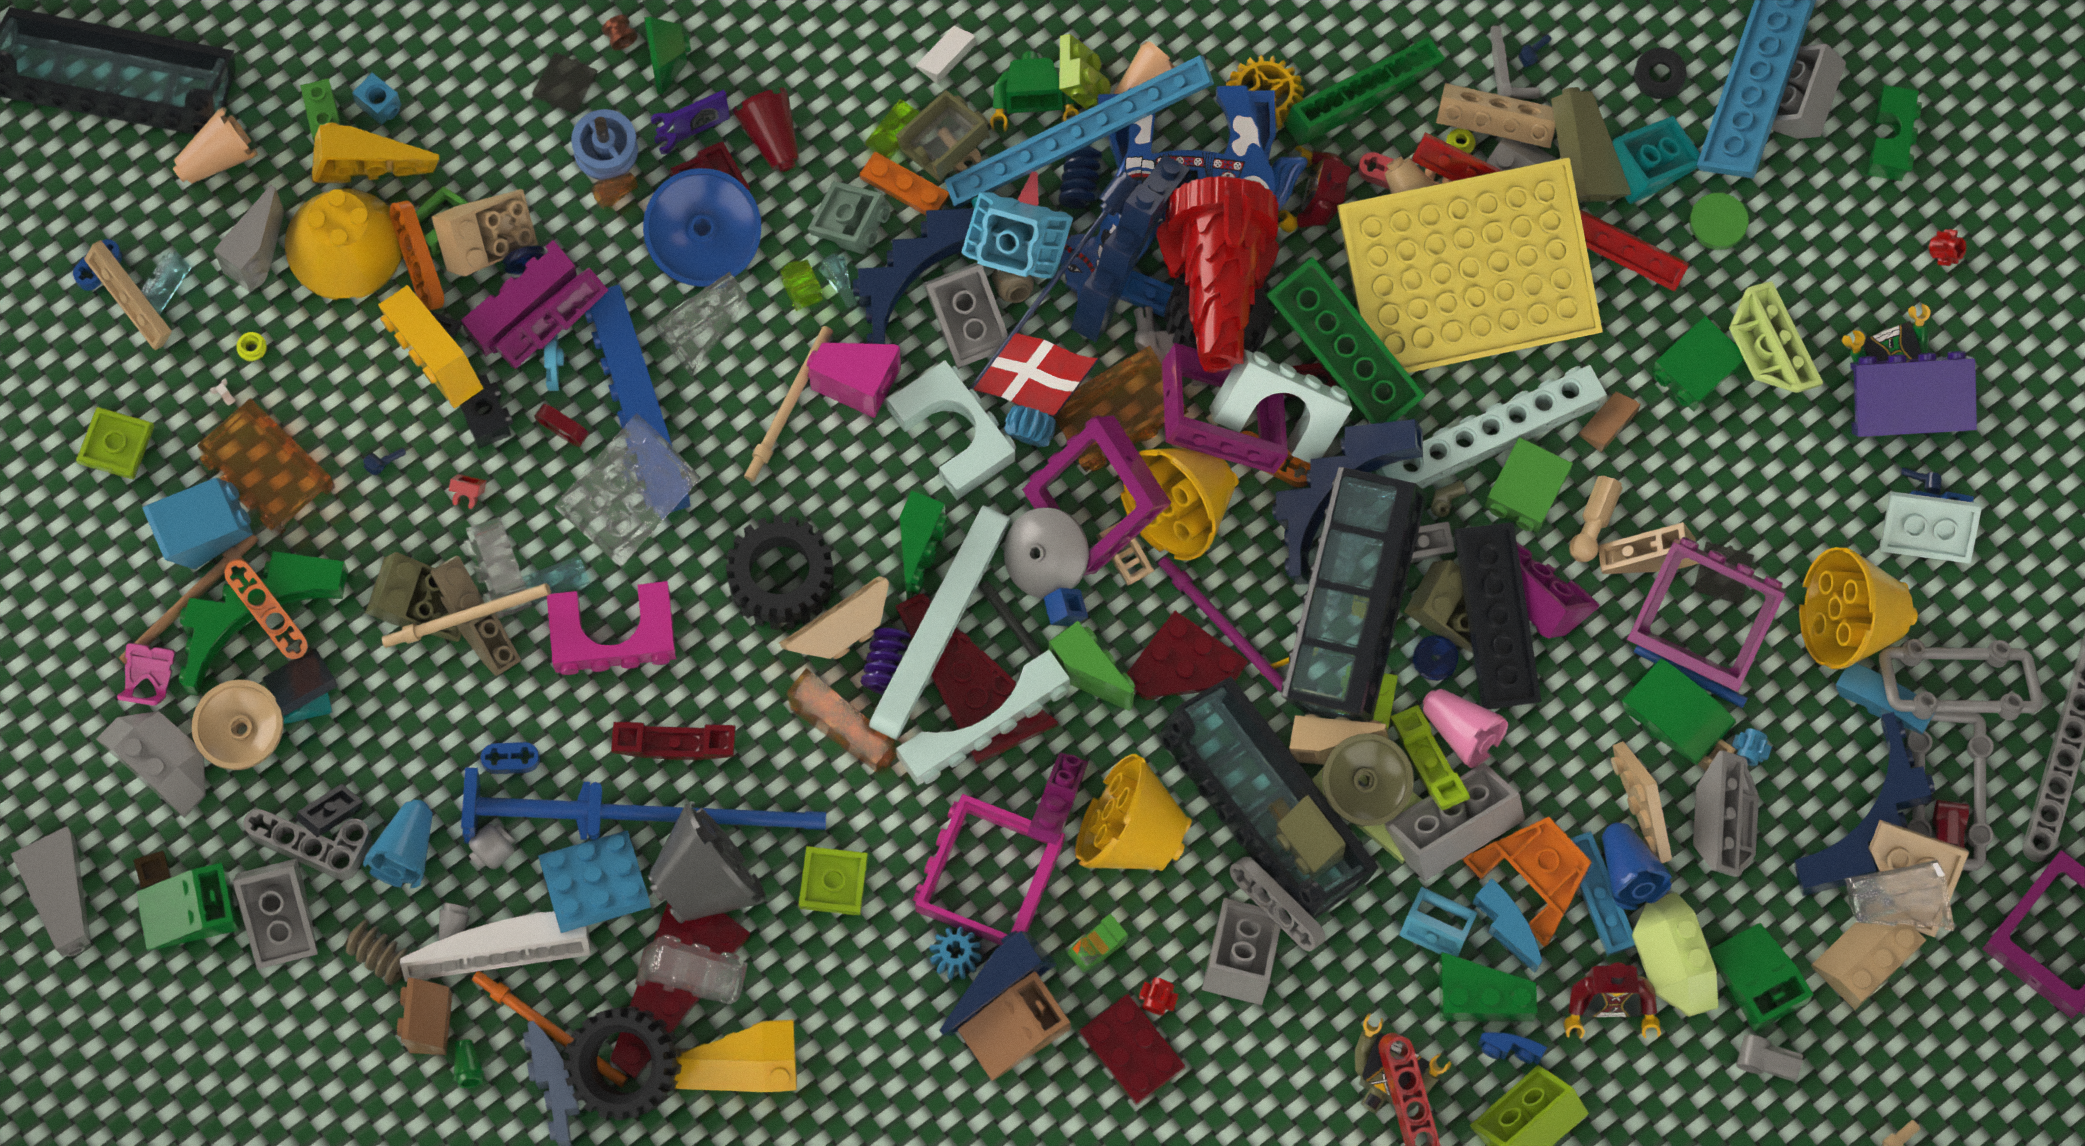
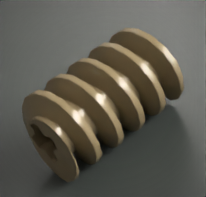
[344,919,408,985]

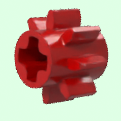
[1929,229,1966,266]
[1139,977,1178,1016]

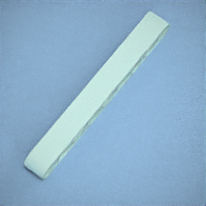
[869,505,1011,740]

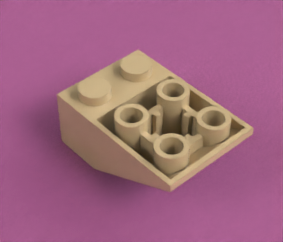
[432,189,538,276]

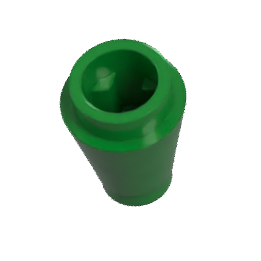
[453,1039,485,1088]

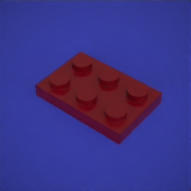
[1079,994,1186,1106]

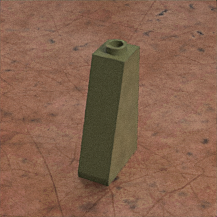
[1551,87,1631,202]

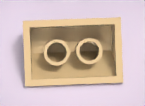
[1811,903,1926,1010]

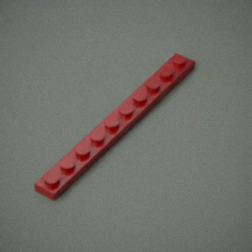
[1411,132,1689,291]

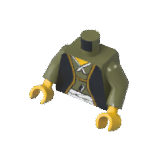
[1355,1013,1451,1113]

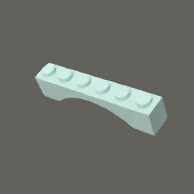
[896,650,1070,786]

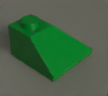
[644,16,691,95]

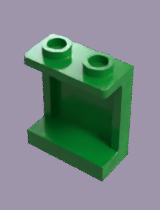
[1652,316,1745,411]

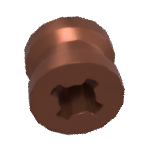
[602,15,638,51]

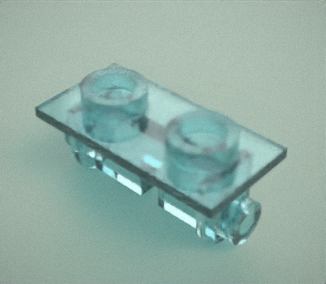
[140,251,191,315]
[523,556,590,604]

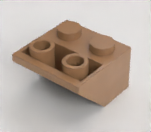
[397,978,453,1055]

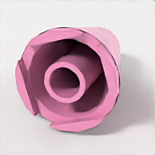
[1422,689,1508,768]

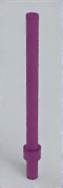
[1158,556,1284,693]

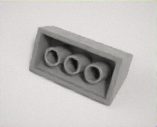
[1384,763,1525,881]

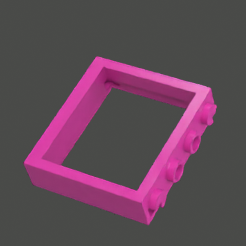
[912,794,1065,945]

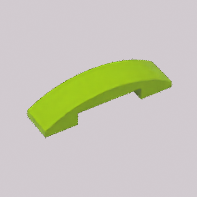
[1391,705,1470,811]

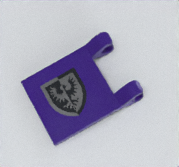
[650,89,730,155]

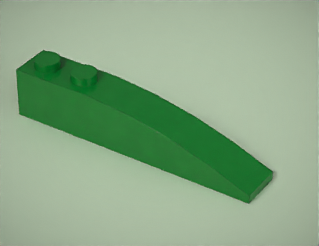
[1284,37,1446,146]

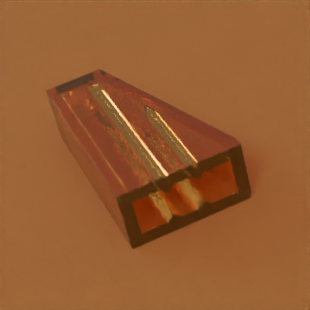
[787,668,896,772]

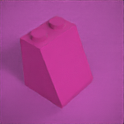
[806,343,901,418]

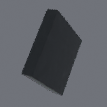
[262,648,338,716]

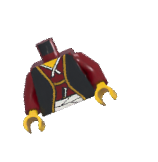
[1278,146,1351,233]
[1563,962,1661,1039]

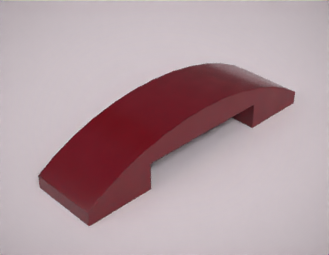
[611,722,736,760]

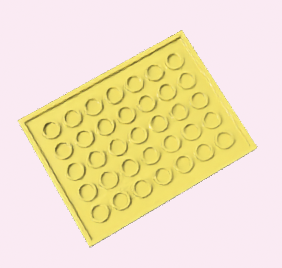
[1337,157,1603,373]

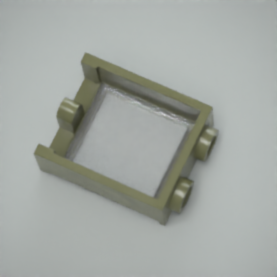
[896,90,990,183]

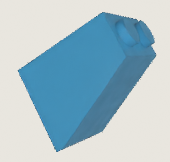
[142,478,253,570]

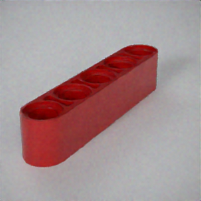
[1379,1033,1441,1146]

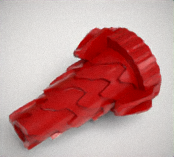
[1156,176,1279,373]

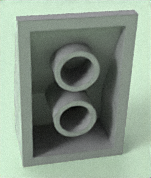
[213,185,285,293]
[923,262,1008,368]
[233,858,318,970]
[1202,898,1281,1005]

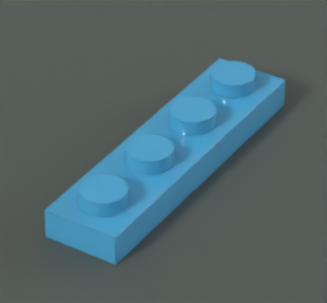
[1570,831,1636,957]

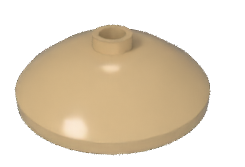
[192,680,284,770]

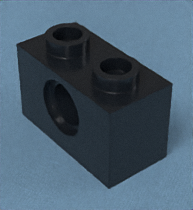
[460,374,513,449]

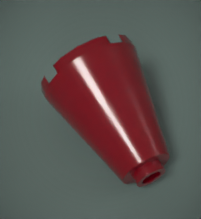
[732,87,799,173]

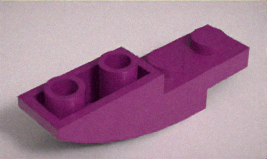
[1027,753,1088,845]

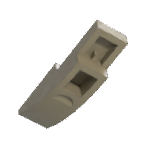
[430,556,521,676]

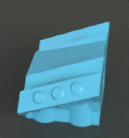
[961,192,1073,279]

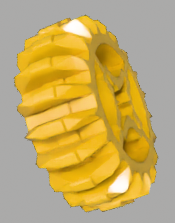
[1226,55,1304,130]

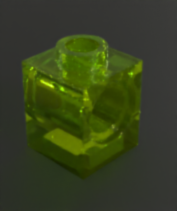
[780,259,823,311]

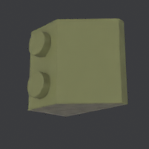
[1275,795,1346,880]

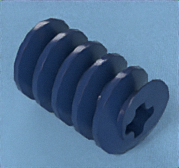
[1058,146,1103,209]

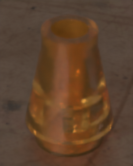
[592,172,638,208]

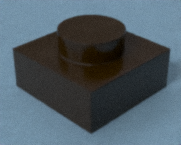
[133,850,172,889]

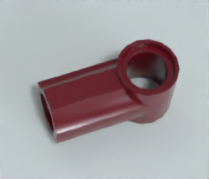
[1932,799,1969,848]

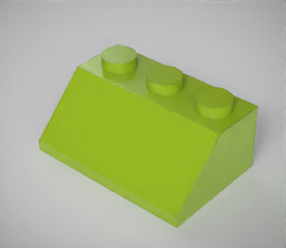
[1470,1065,1589,1146]

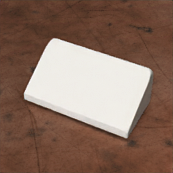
[916,26,976,84]

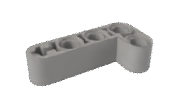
[244,809,372,880]

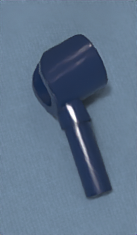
[1518,34,1552,68]
[363,448,406,475]
[1901,467,1942,494]

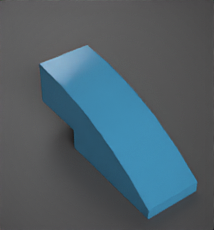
[1836,663,1935,734]
[1473,878,1542,973]

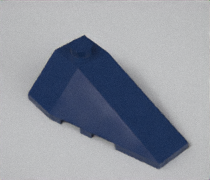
[939,930,1057,1036]

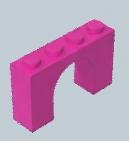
[547,581,676,675]

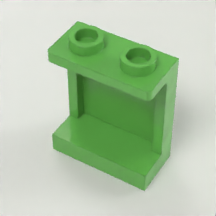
[1485,437,1573,533]

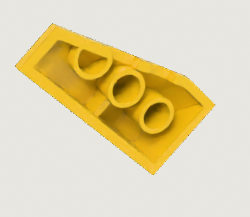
[312,123,439,183]

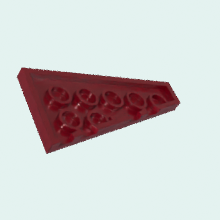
[895,593,1058,765]

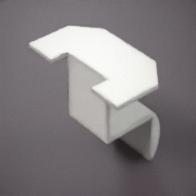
[210,378,236,406]

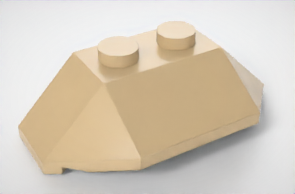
[779,576,889,659]

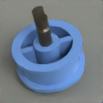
[571,109,638,180]

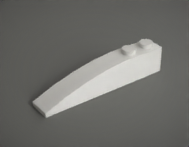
[400,911,591,982]

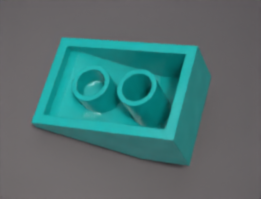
[1612,116,1700,204]

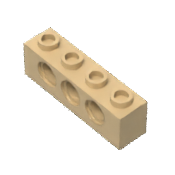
[1436,83,1556,148]

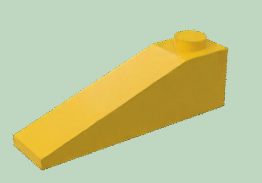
[674,1019,797,1092]

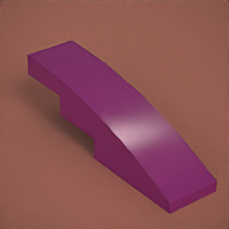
[494,268,608,369]

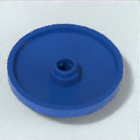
[643,168,761,287]

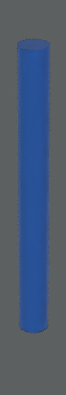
[1633,645,1748,708]

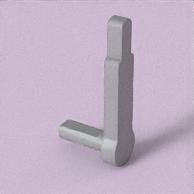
[1490,26,1540,99]

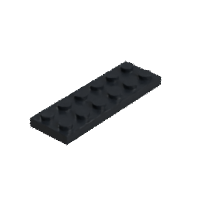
[1454,522,1542,710]

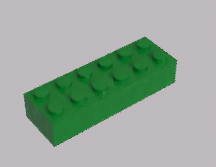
[1264,257,1426,424]

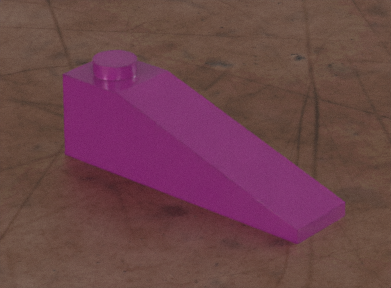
[1517,542,1600,638]

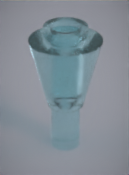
[818,254,857,308]

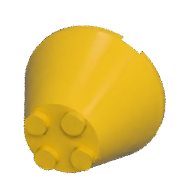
[285,189,403,300]
[1119,448,1239,560]
[1799,547,1918,669]
[1075,754,1192,871]

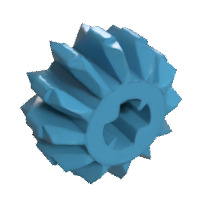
[1004,405,1056,447]
[930,927,982,980]

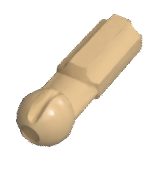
[1569,476,1623,562]

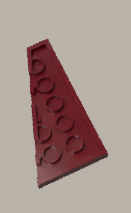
[610,902,750,1081]

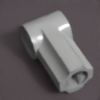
[1736,1035,1803,1082]

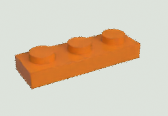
[859,152,950,215]

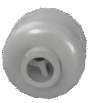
[469,824,515,869]

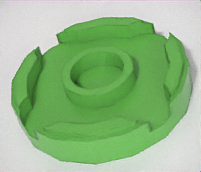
[1689,193,1749,250]

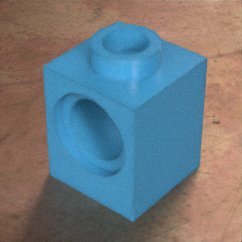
[352,73,401,126]

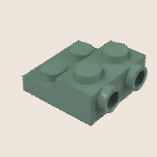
[807,181,890,254]

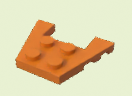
[1462,817,1592,947]

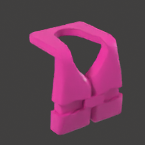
[117,643,176,706]

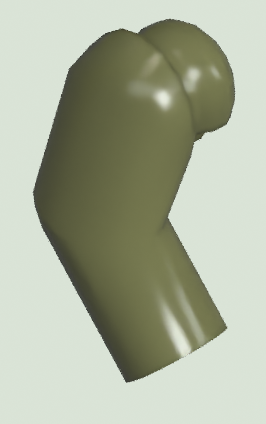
[1430,480,1466,517]

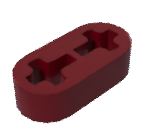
[534,404,589,447]

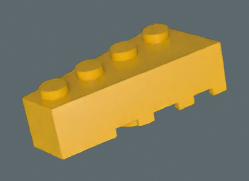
[378,285,484,409]

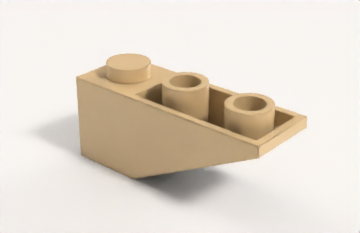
[1289,714,1389,765]

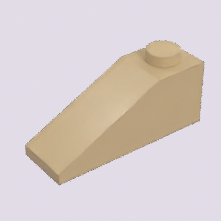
[1598,522,1699,574]

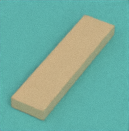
[84,240,172,350]

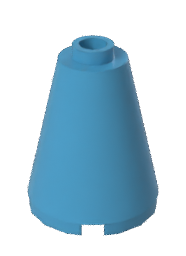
[363,800,433,889]

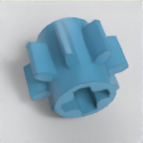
[1732,728,1772,766]

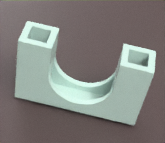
[1209,349,1352,463]
[887,360,1016,500]

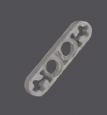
[1230,857,1325,951]

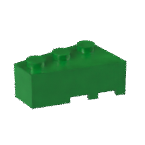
[1438,952,1537,1022]

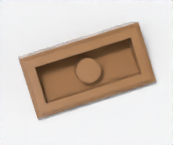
[1578,392,1641,453]

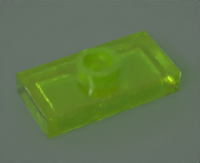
[865,99,920,159]

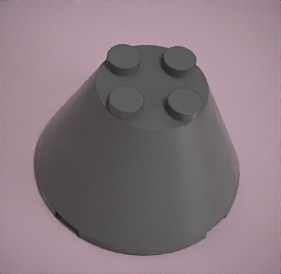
[648,801,767,923]

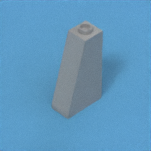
[11,826,91,957]

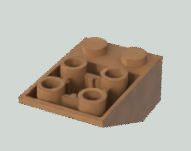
[957,971,1070,1081]

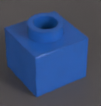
[1044,588,1088,627]

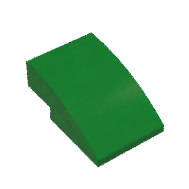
[1622,658,1736,765]

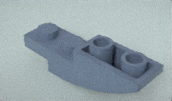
[523,1021,580,1146]

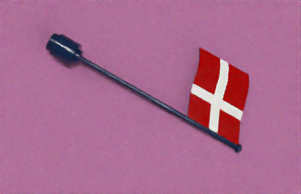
[966,171,1139,416]

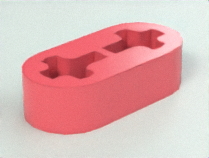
[1358,152,1394,190]

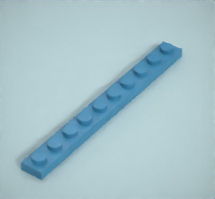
[944,55,1214,208]

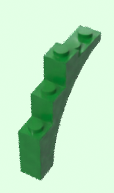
[179,551,348,696]

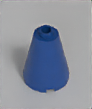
[1602,822,1672,910]

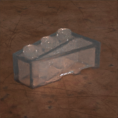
[657,272,747,377]
[635,935,748,1004]

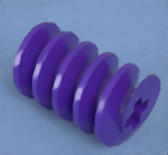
[860,628,911,695]

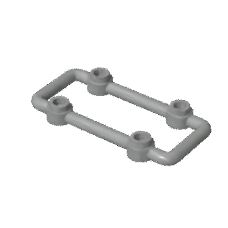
[1879,639,2043,721]
[1906,712,1994,871]

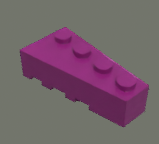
[461,240,577,357]

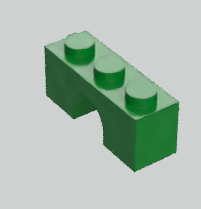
[1867,85,1922,181]

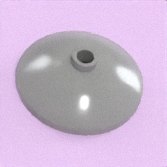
[1004,508,1089,598]

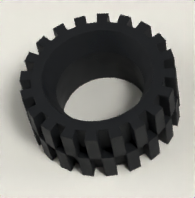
[1164,270,1275,353]
[726,515,834,630]
[563,1006,682,1120]

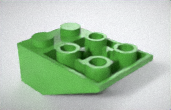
[1049,621,1135,711]

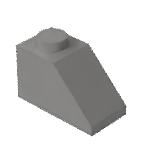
[1382,522,1455,563]

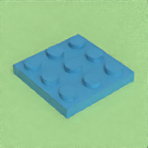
[538,830,651,933]

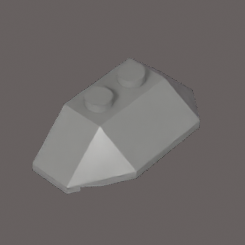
[96,711,206,818]
[1693,750,1759,877]

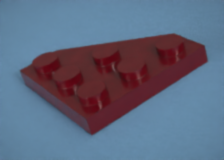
[1126,610,1249,700]

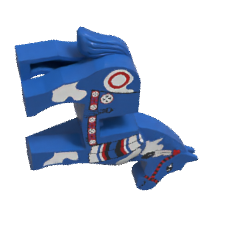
[1059,85,1308,302]

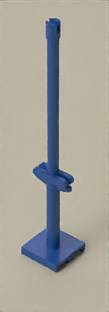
[461,767,826,844]

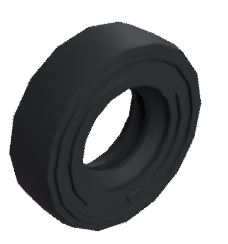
[1634,47,1687,99]

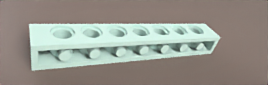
[1376,365,1607,503]

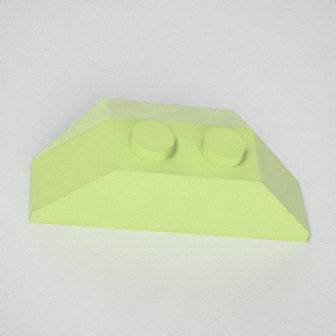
[1729,281,1823,393]
[1632,892,1719,1017]

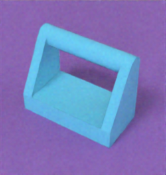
[1399,887,1478,957]

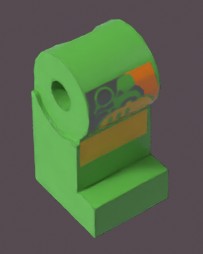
[1067,913,1128,973]

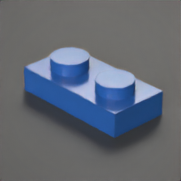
[1119,270,1173,317]

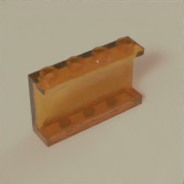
[1053,345,1189,472]
[197,398,335,535]

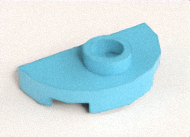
[544,334,564,391]

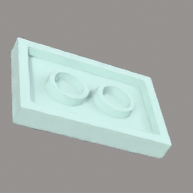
[1879,491,1982,564]

